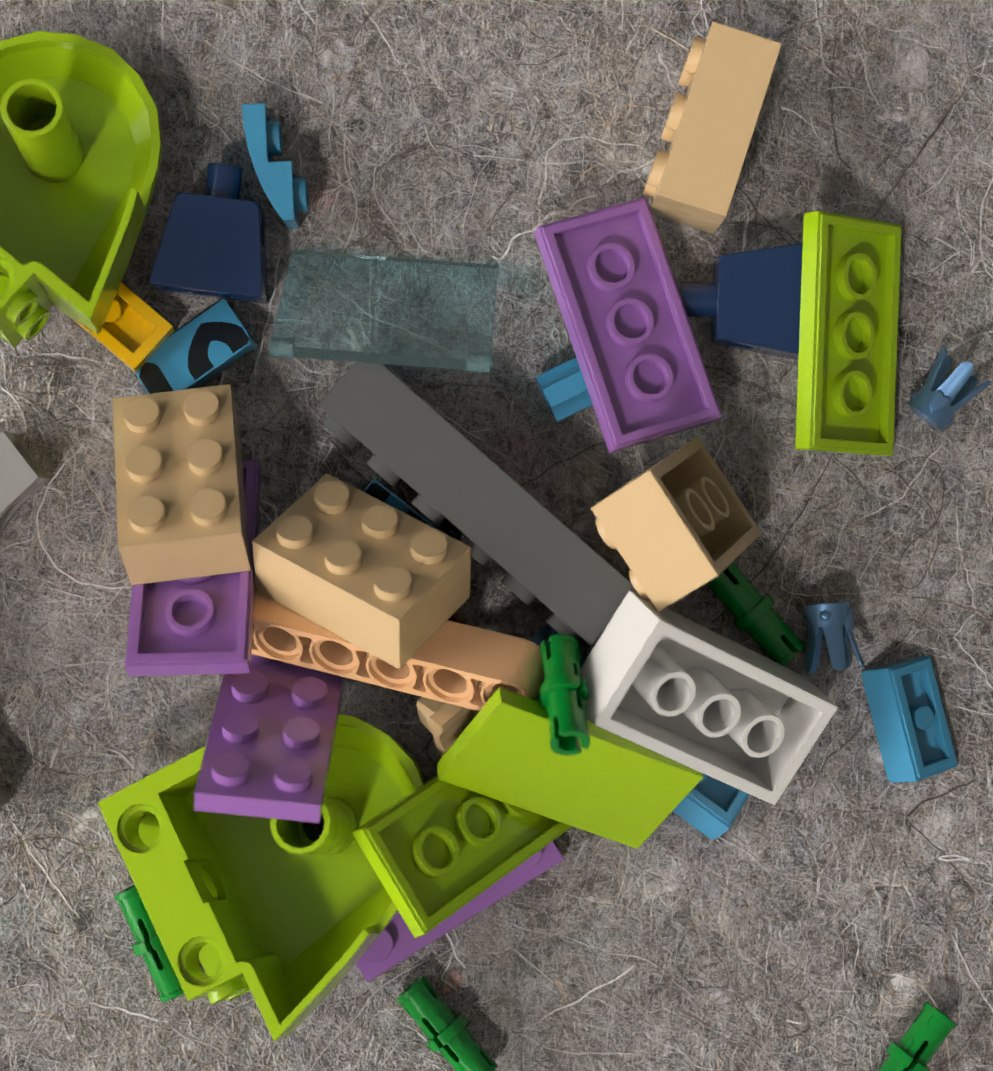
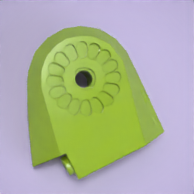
[0,31,162,348]
[97,714,425,1041]

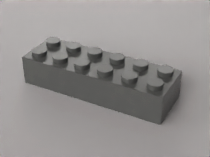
[318,350,638,645]

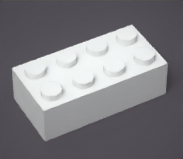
[580,590,838,805]

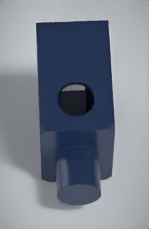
[150,163,268,304]
[679,243,803,360]

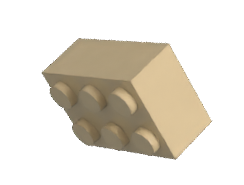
[643,21,782,234]
[113,384,251,585]
[591,436,762,612]
[252,473,471,670]

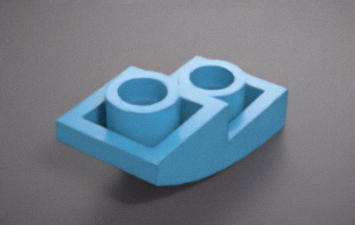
[241,103,309,229]

